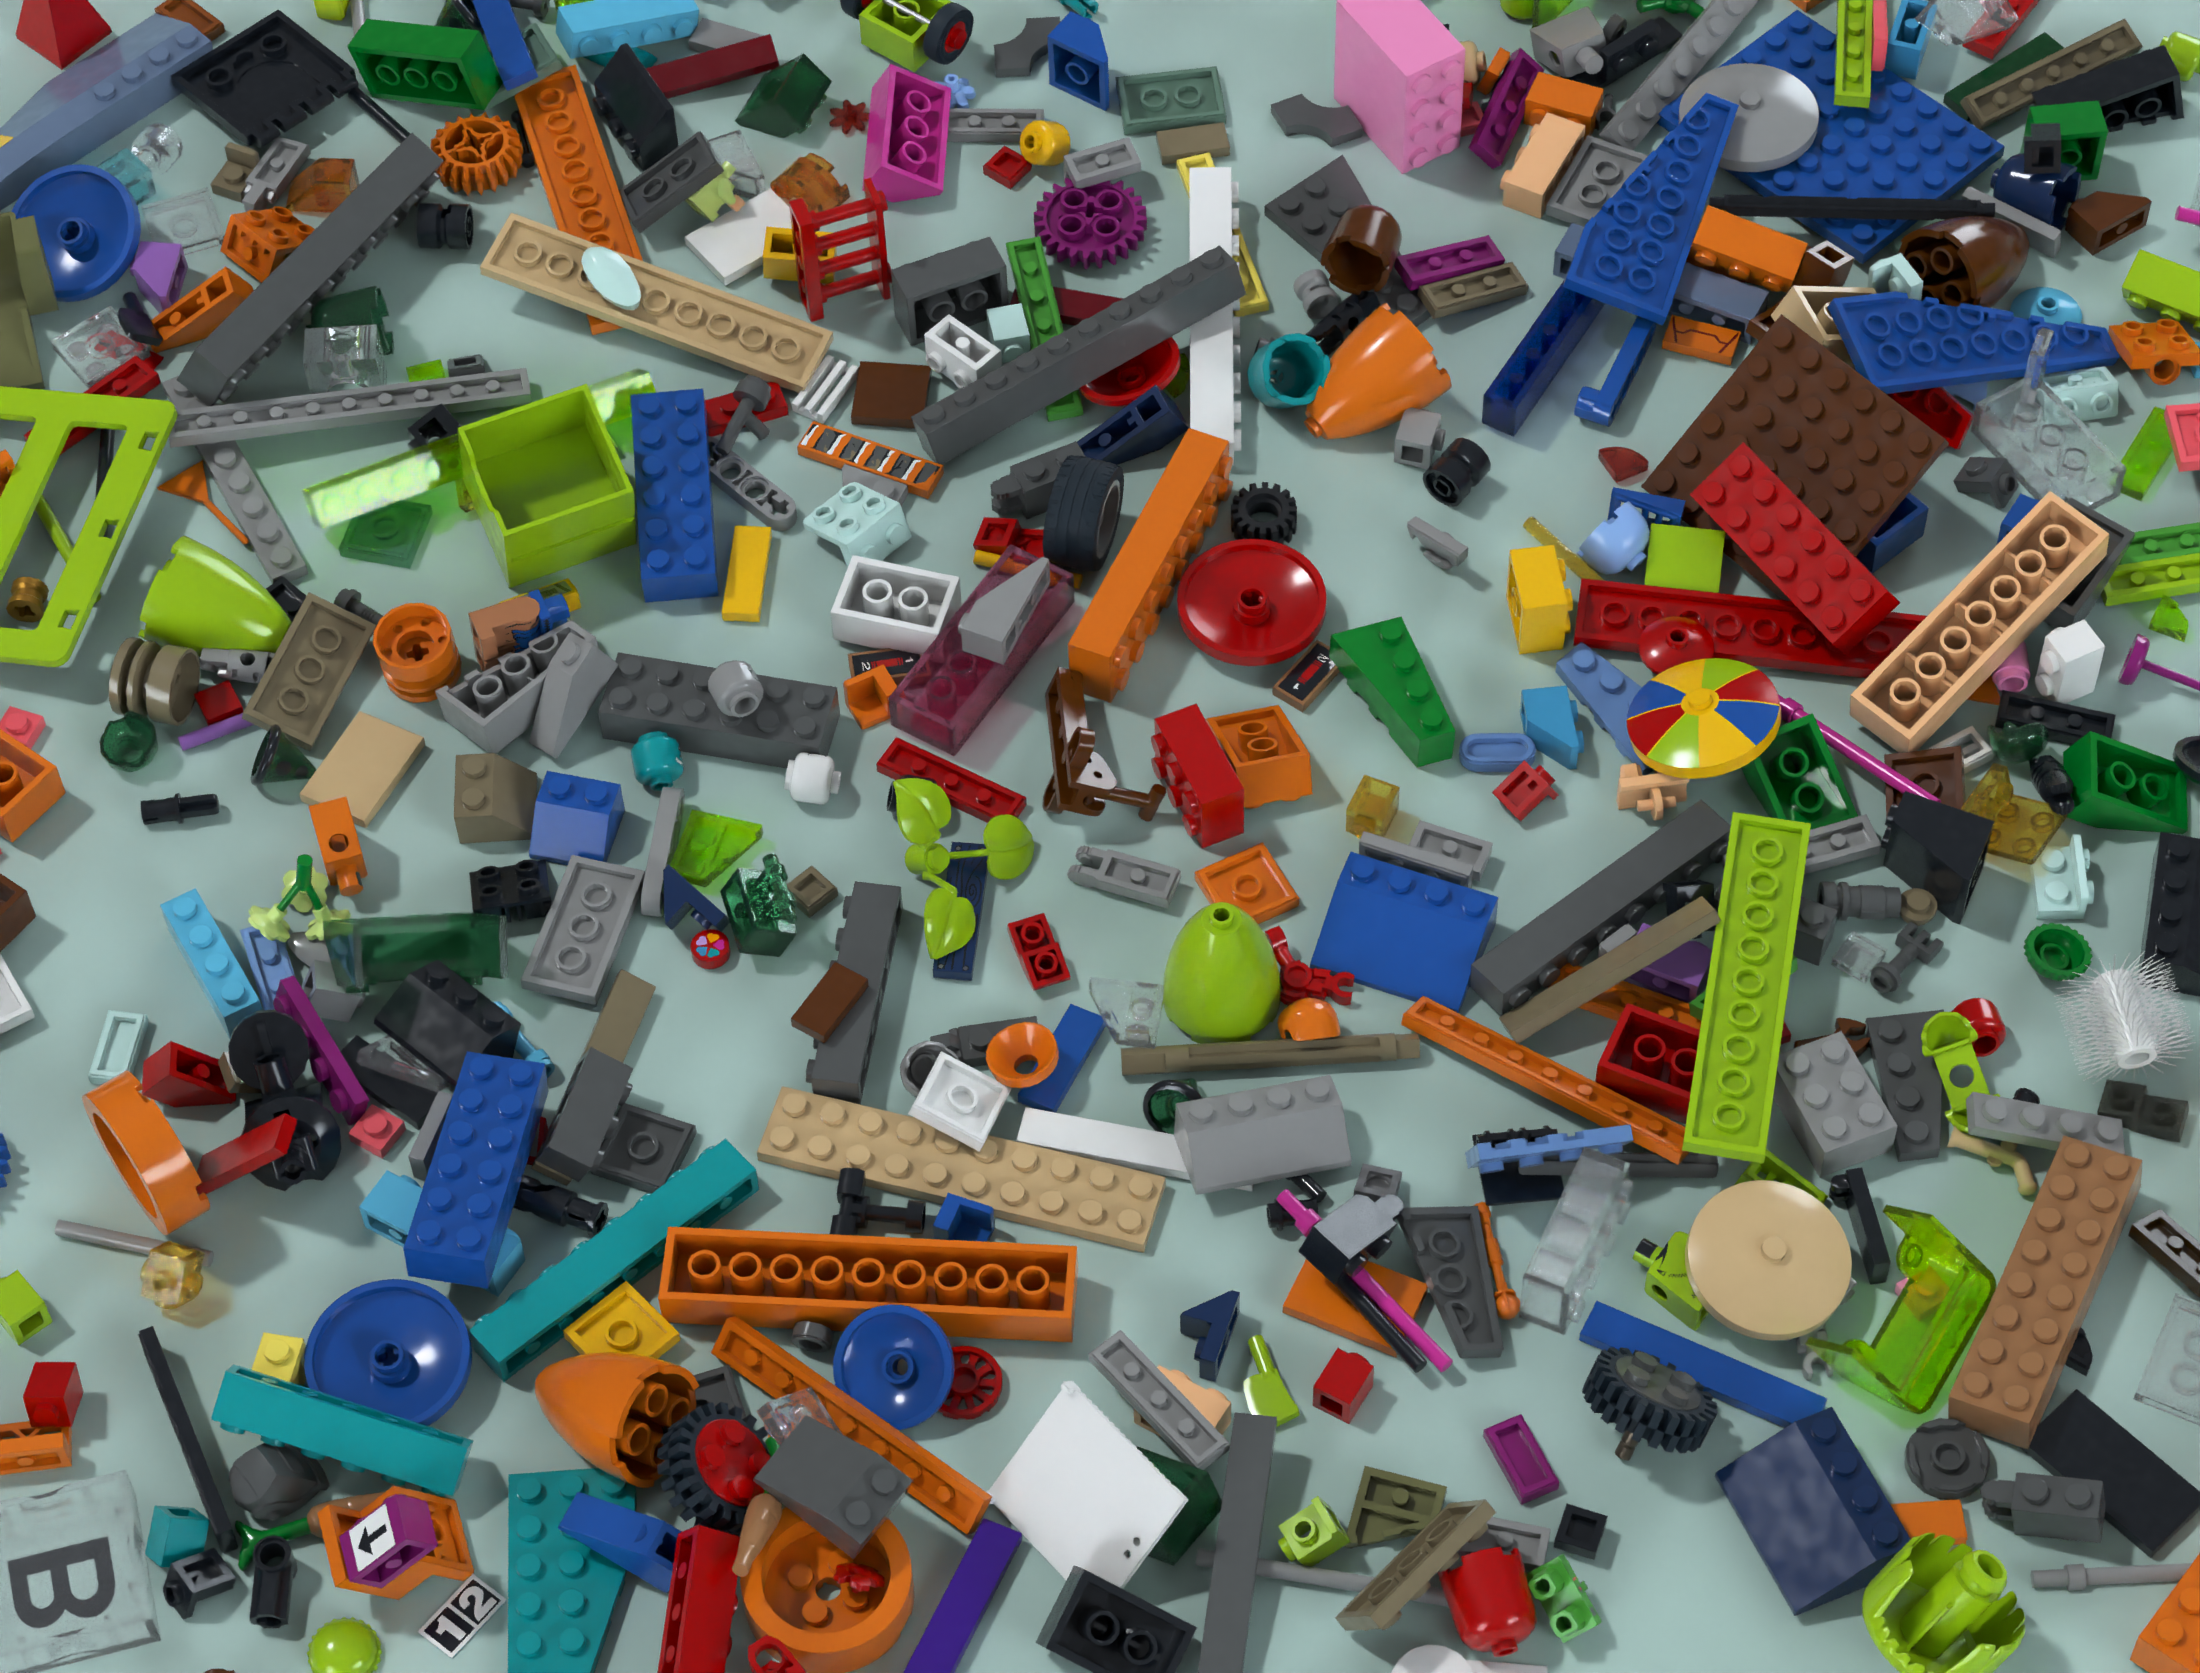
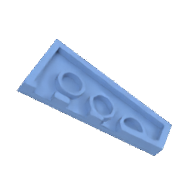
[1555,642,1654,775]
[1465,1124,1634,1174]

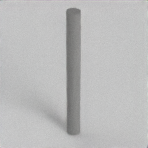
[55,1219,214,1267]

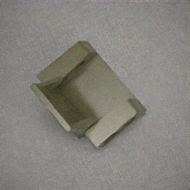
[0,212,59,389]

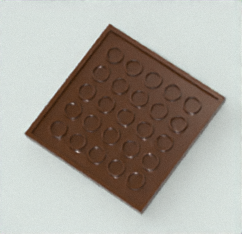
[1641,314,1949,601]

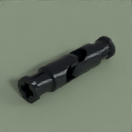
[513,1174,609,1237]

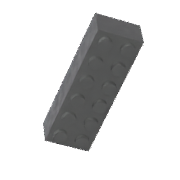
[598,652,840,768]

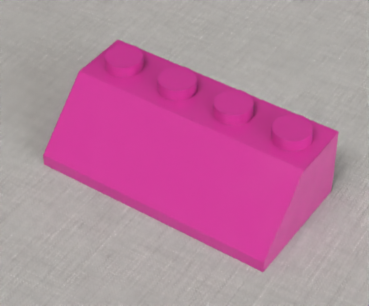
[862,63,951,203]

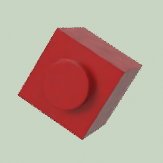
[1313,1348,1374,1424]
[23,1362,84,1427]

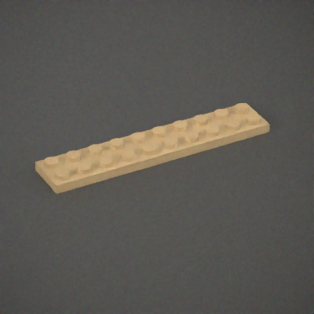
[480,212,833,393]
[757,1086,1166,1253]

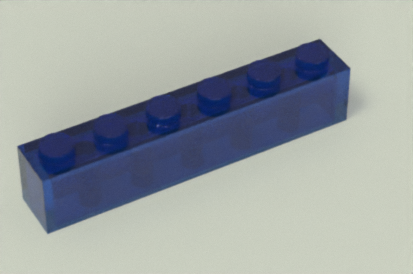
[1482,279,1606,437]

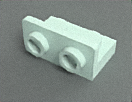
[1867,253,1923,300]
[2034,366,2119,425]
[2028,834,2094,919]

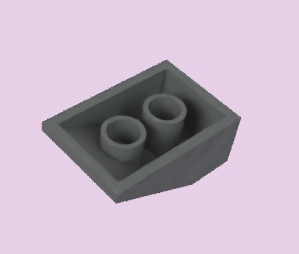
[2043,497,2135,628]
[753,1415,913,1559]

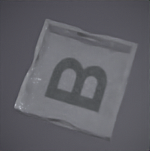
[0,1470,161,1673]

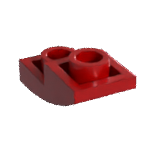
[1007,913,1071,991]

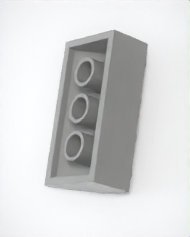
[1174,1075,1352,1195]

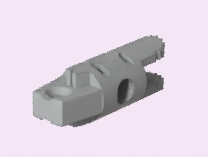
[200,648,275,683]

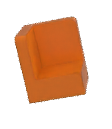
[843,664,902,730]

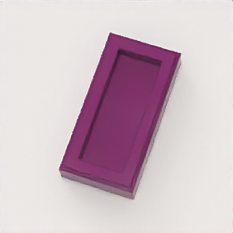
[1483,1414,1559,1505]

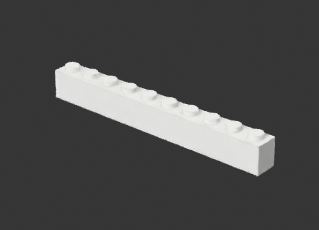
[1189,167,1241,466]

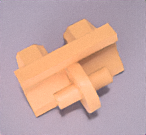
[1616,763,1689,821]

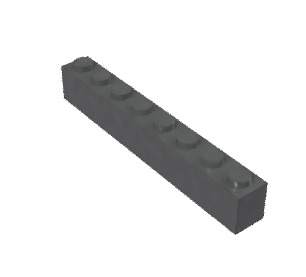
[1470,800,1731,1016]

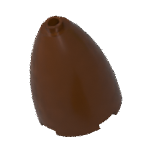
[1898,216,2030,308]

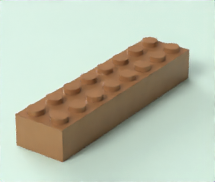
[1948,1136,2143,1450]

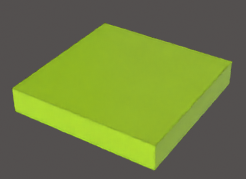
[1644,523,1725,593]

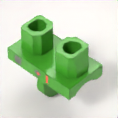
[1526,1553,1602,1643]

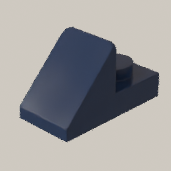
[663,864,731,932]
[1180,1290,1240,1382]

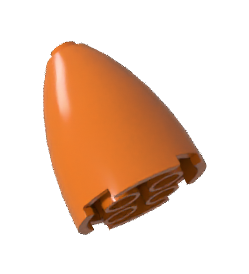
[1304,303,1452,440]
[535,1352,699,1488]

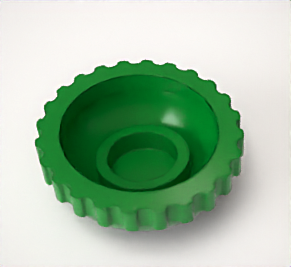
[2023,923,2093,981]

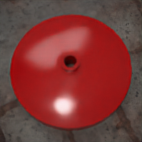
[1177,539,1326,666]

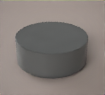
[1603,14,1627,45]
[791,1321,834,1353]

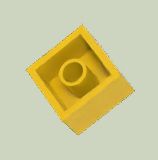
[1506,545,1573,654]

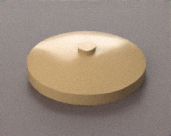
[1685,1180,1852,1341]

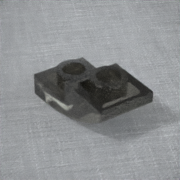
[2097,1079,2189,1143]

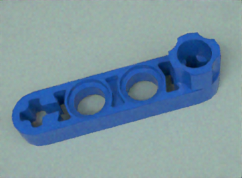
[1574,316,1657,427]

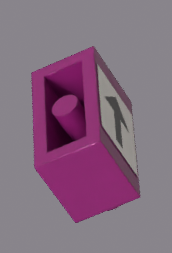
[339,1494,438,1588]

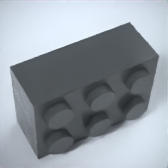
[891,236,1009,346]

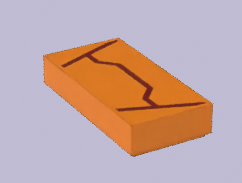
[1662,315,1741,366]

